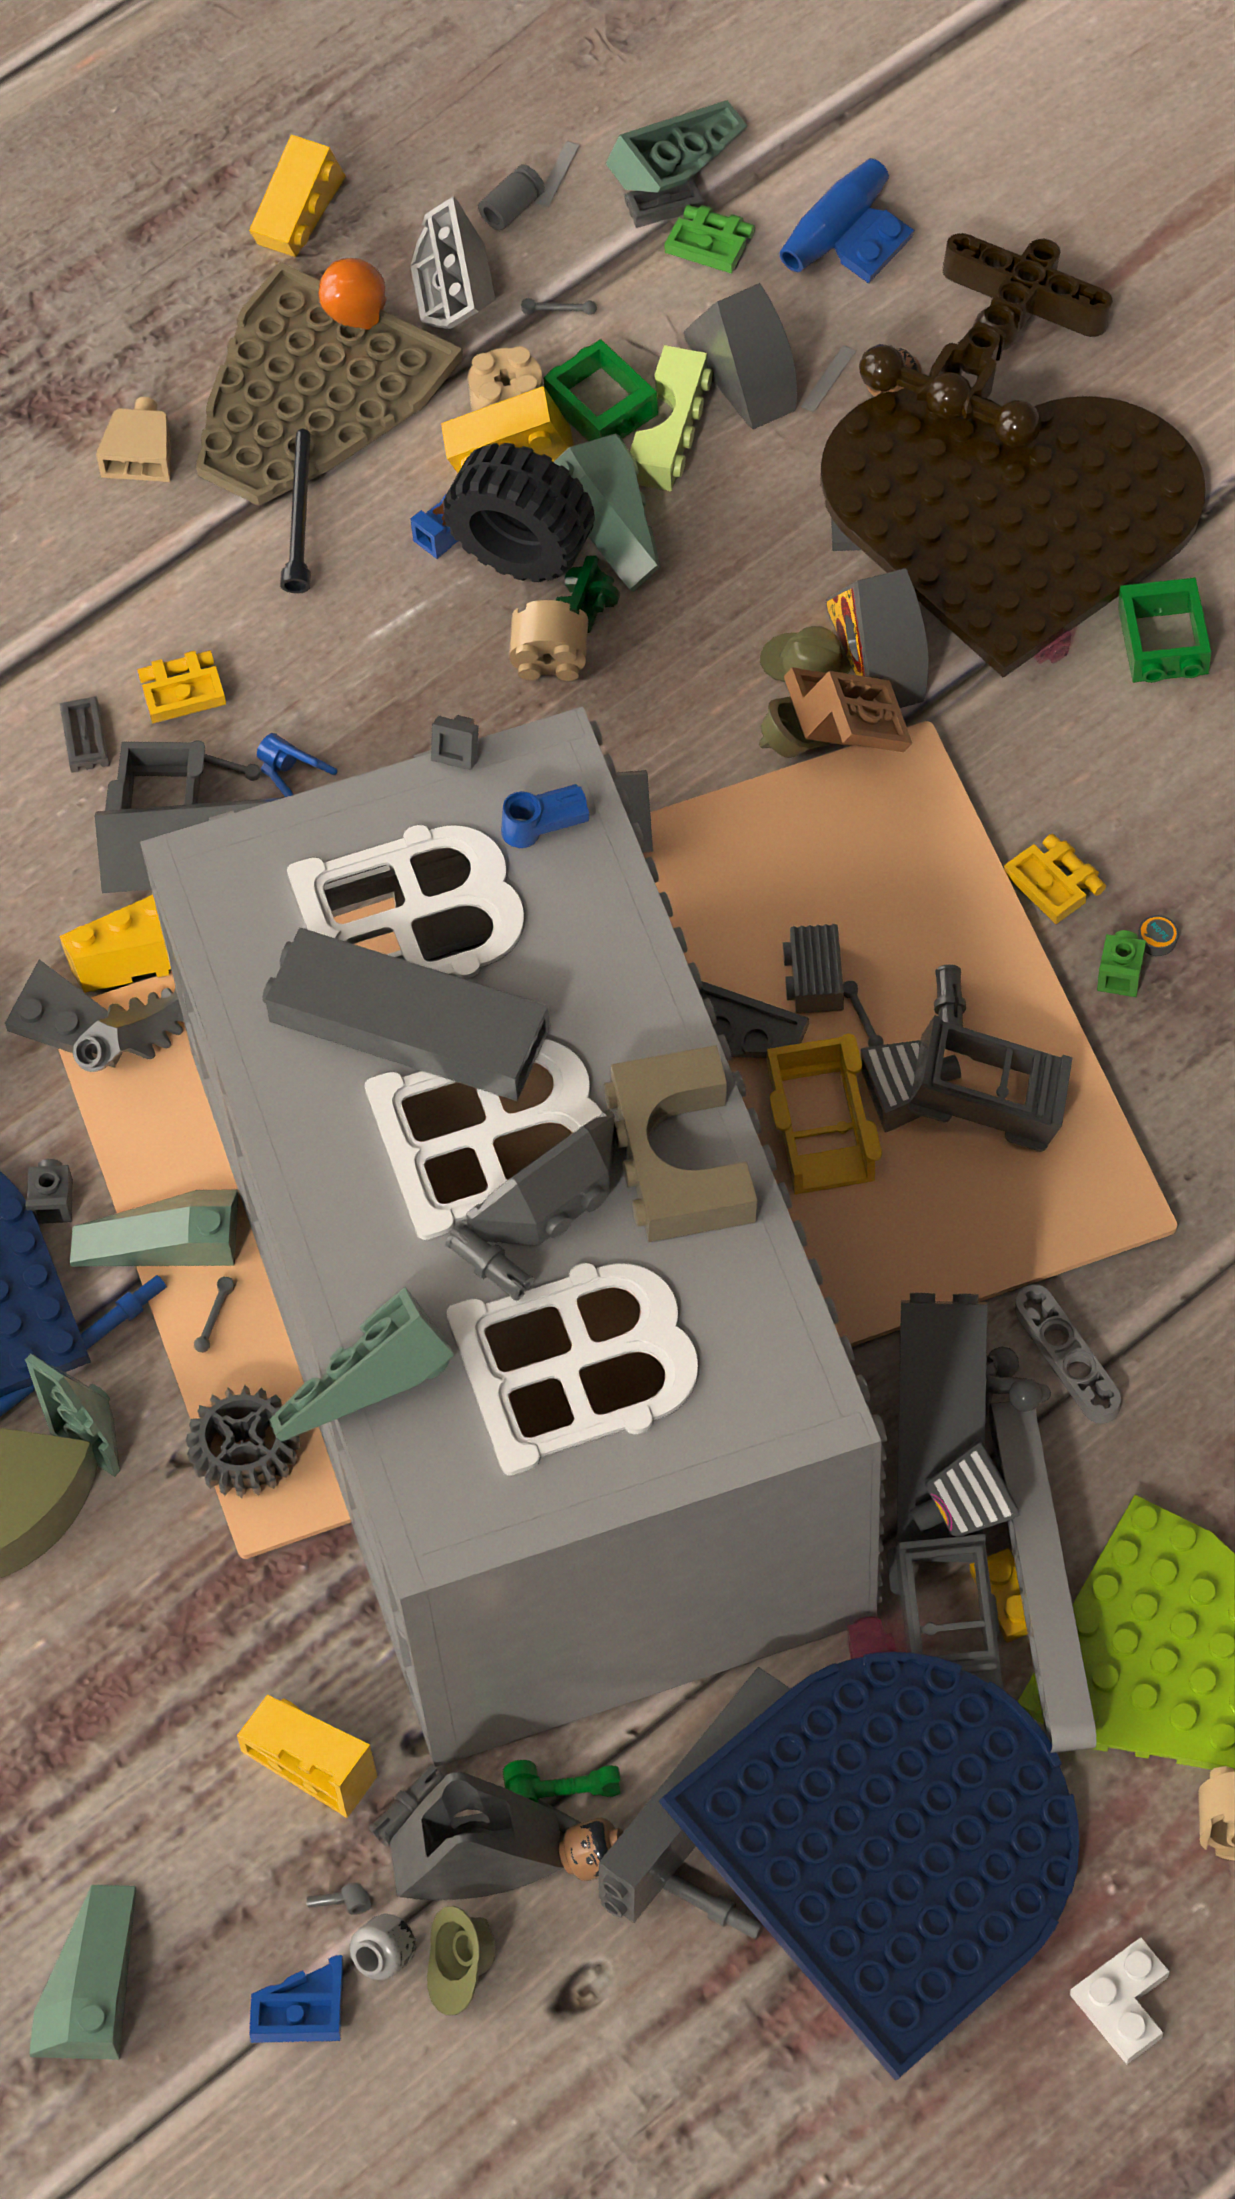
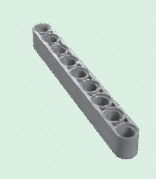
[989,1401,1096,1753]

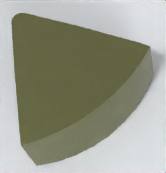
[0,1428,98,1578]

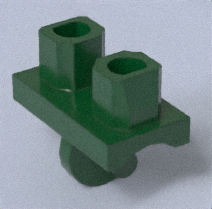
[556,555,620,633]

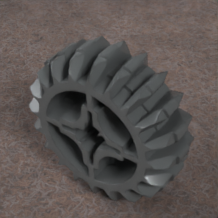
[186,1385,301,1498]

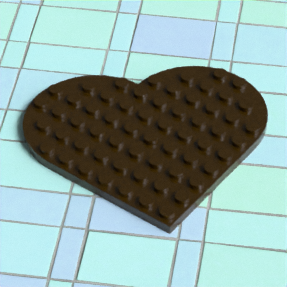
[820,388,1206,678]

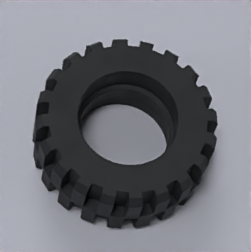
[443,443,595,582]

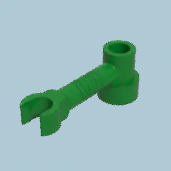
[502,1760,621,1803]

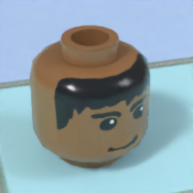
[559,1818,623,1881]

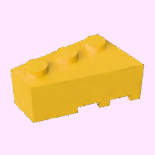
[249,135,346,257]
[441,386,574,474]
[59,894,171,993]
[237,1694,377,1818]

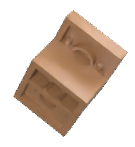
[784,667,912,752]

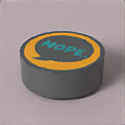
[1138,915,1178,956]

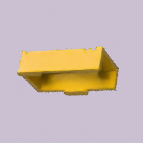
[767,1033,882,1195]

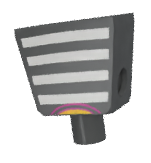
[860,1040,961,1132]
[910,1438,1020,1537]

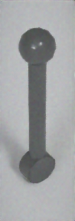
[521,298,597,315]
[204,754,261,781]
[843,981,884,1047]
[194,1277,234,1353]

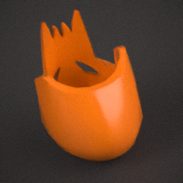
[318,258,387,330]

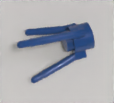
[257,733,338,797]

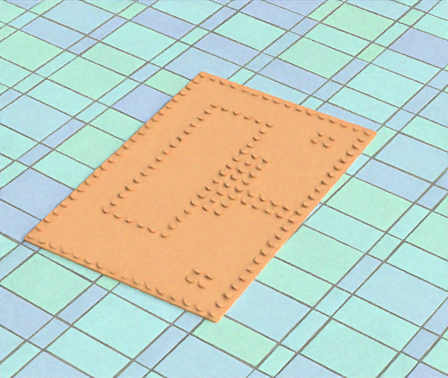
[58,721,1177,1559]

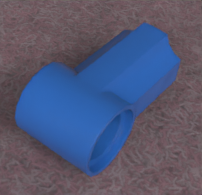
[501,784,589,848]

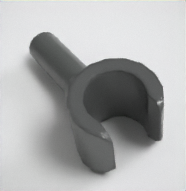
[307,1882,372,1915]

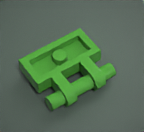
[665,205,755,274]

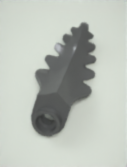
[73,987,184,1072]

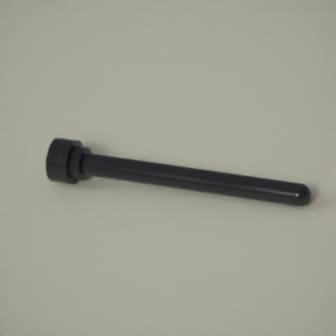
[280,428,311,594]

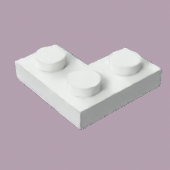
[1070,1937,1169,2064]

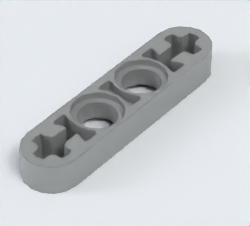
[1015,1285,1121,1424]

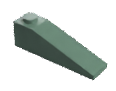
[605,100,747,192]
[554,434,661,592]
[270,1287,454,1442]
[25,1353,120,1477]
[29,1885,136,2060]

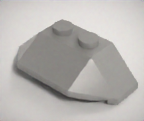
[411,197,495,329]

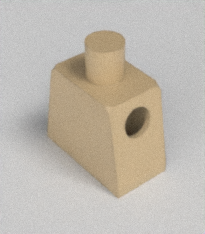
[96,397,171,482]

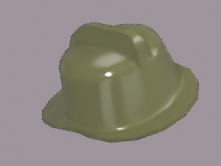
[760,626,851,682]
[759,697,831,758]
[427,1906,496,2015]

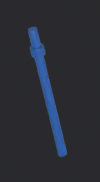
[0,1275,167,1417]

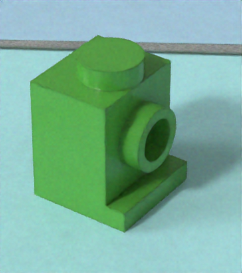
[1097,930,1146,997]

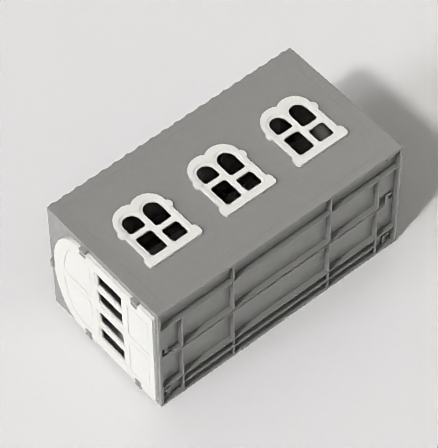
[140,707,887,1767]

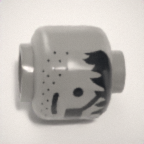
[350,1914,416,1981]

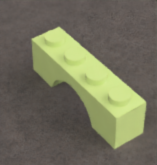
[630,345,713,491]

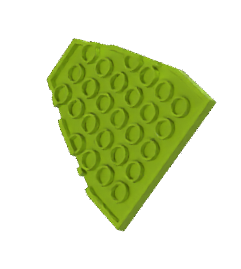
[1018,1495,1235,1770]

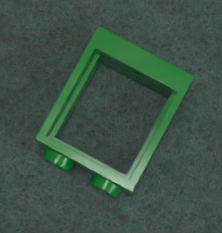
[543,339,658,442]
[1118,577,1211,683]

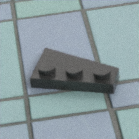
[5,959,123,1068]
[698,981,809,1058]

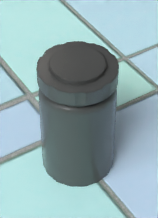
[478,164,545,231]

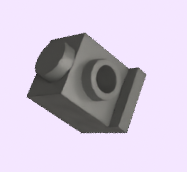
[26,1159,73,1224]

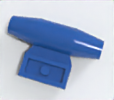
[779,158,914,284]

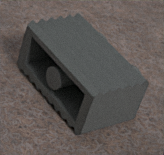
[783,924,844,1013]

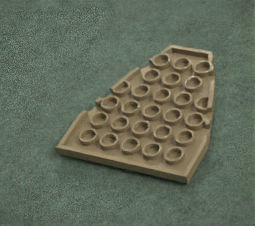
[196,262,463,506]

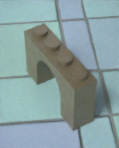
[604,1045,757,1242]

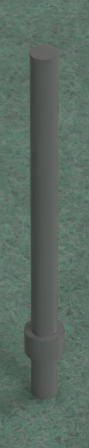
[538,1799,764,1940]

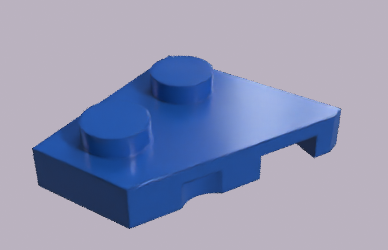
[249,1955,344,2043]

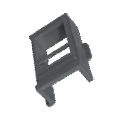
[105,740,205,811]
[908,1015,1073,1152]
[886,1534,1004,1690]

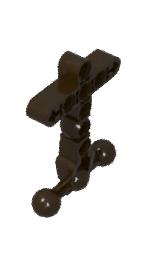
[859,233,1113,448]

